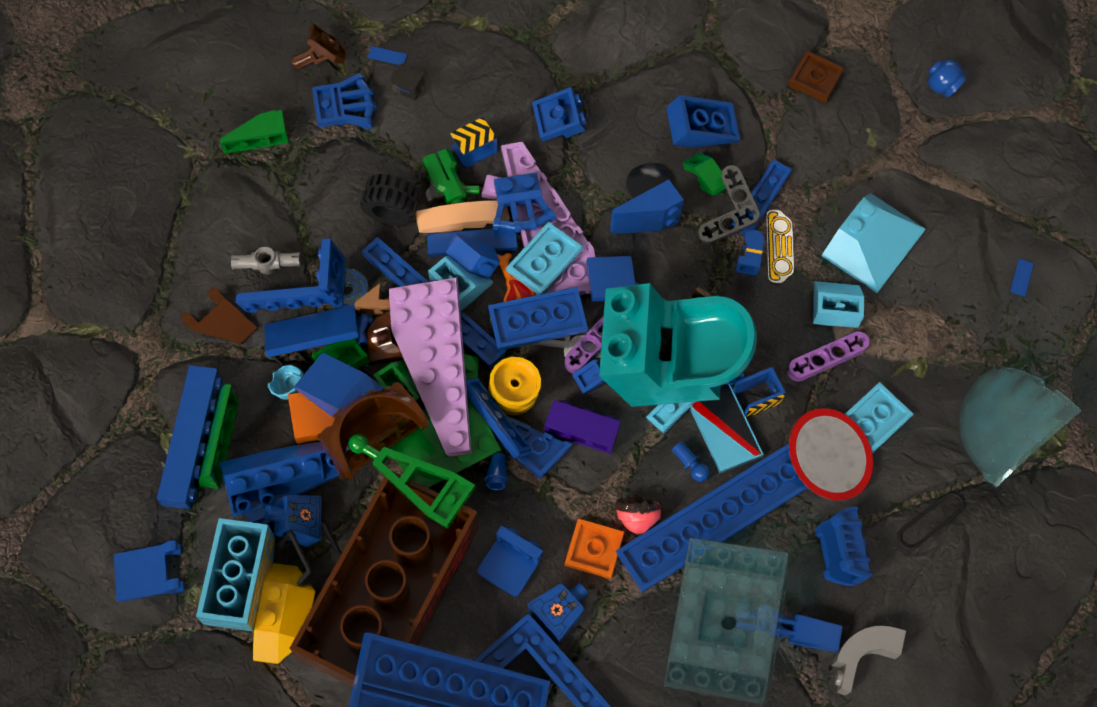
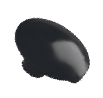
[626,164,669,198]

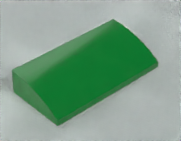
[199,384,240,489]

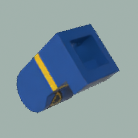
[735,230,764,276]

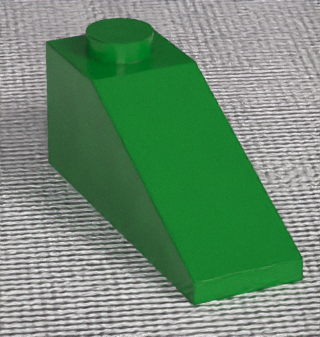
[220,110,289,154]

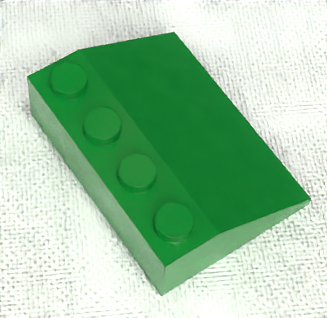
[390,397,501,488]

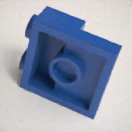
[532,87,588,142]

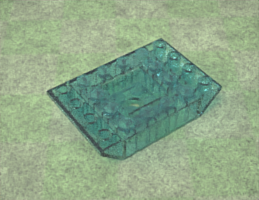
[663,538,789,705]

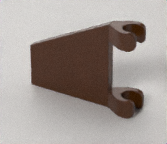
[181,287,258,344]

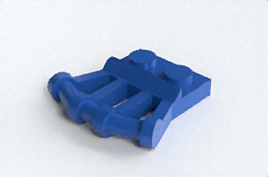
[312,73,376,129]
[493,172,556,233]

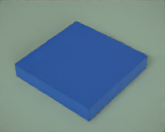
[586,256,636,302]

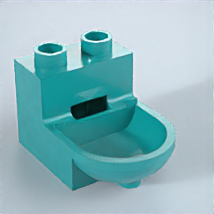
[599,283,757,407]

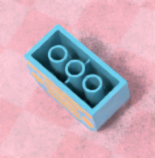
[196,518,275,632]

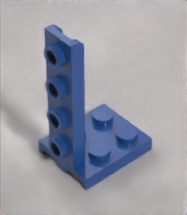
[235,238,346,313]

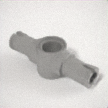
[231,247,301,275]

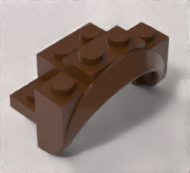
[317,382,429,480]

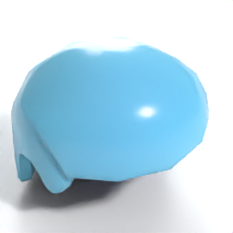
[268,365,304,400]

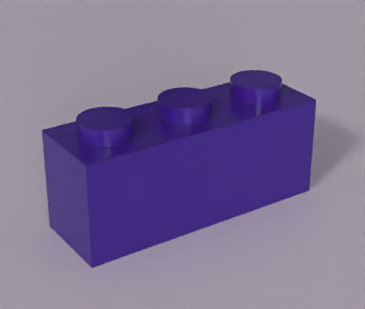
[544,400,621,454]

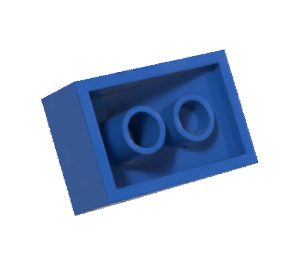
[666,95,741,148]
[610,180,684,234]
[294,353,383,417]

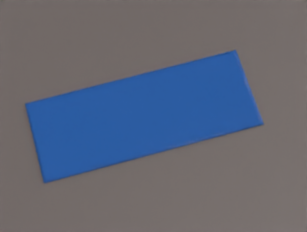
[367,46,407,66]
[1010,259,1034,297]

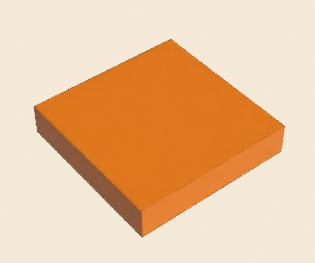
[564,518,624,579]

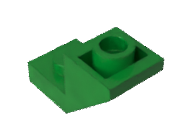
[682,153,727,195]

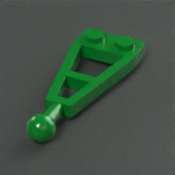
[348,434,475,529]

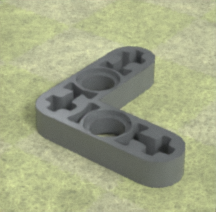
[698,165,759,244]

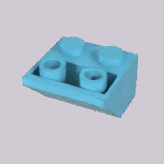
[428,256,493,311]
[813,281,864,328]

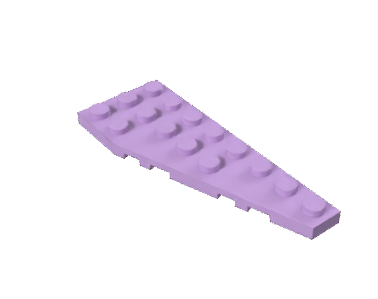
[389,278,472,457]

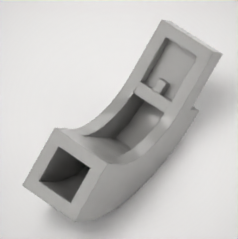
[832,626,906,695]

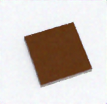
[788,51,845,103]

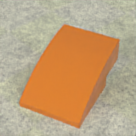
[288,393,334,445]

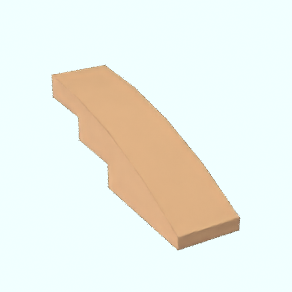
[415,201,510,233]

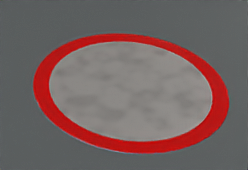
[789,408,873,501]

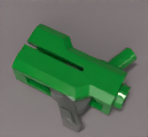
[422,149,479,205]

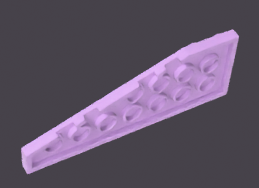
[501,142,596,295]

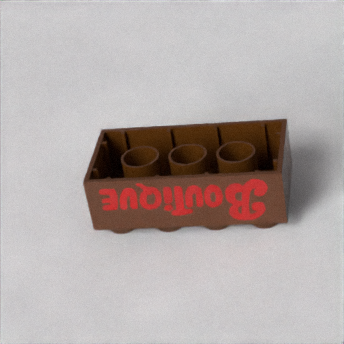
[289,471,479,687]

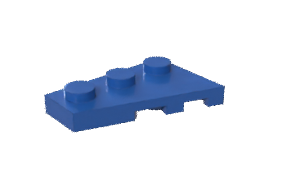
[491,416,572,480]

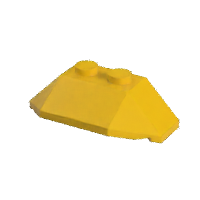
[253,563,316,664]

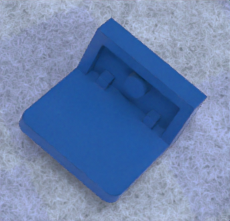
[477,525,543,597]

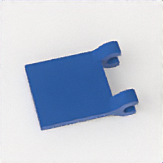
[114,540,185,603]

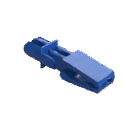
[735,604,843,653]

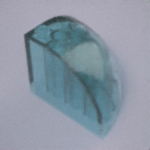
[959,367,1082,487]

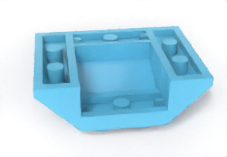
[822,193,926,293]

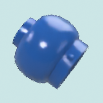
[928,59,967,98]

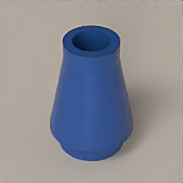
[484,453,508,490]

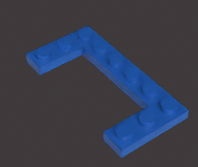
[474,613,611,707]

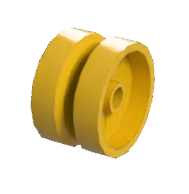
[488,357,541,416]

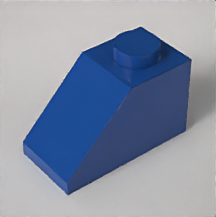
[445,233,500,279]

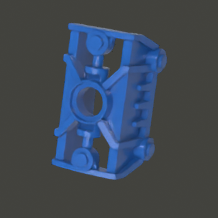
[815,507,872,586]

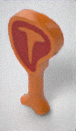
[497,253,535,302]

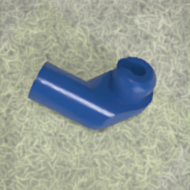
[355,313,374,347]

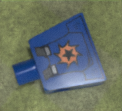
[264,495,321,547]
[528,583,588,644]

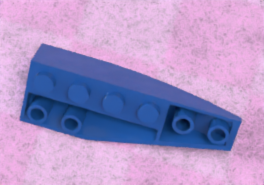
[220,442,349,517]

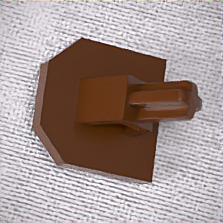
[292,23,347,69]
[367,314,403,364]

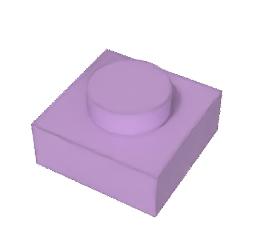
[482,175,501,200]

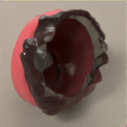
[615,494,662,534]

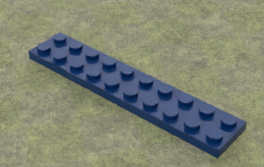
[616,444,809,593]

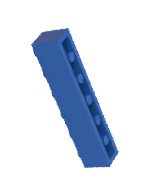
[157,365,223,509]

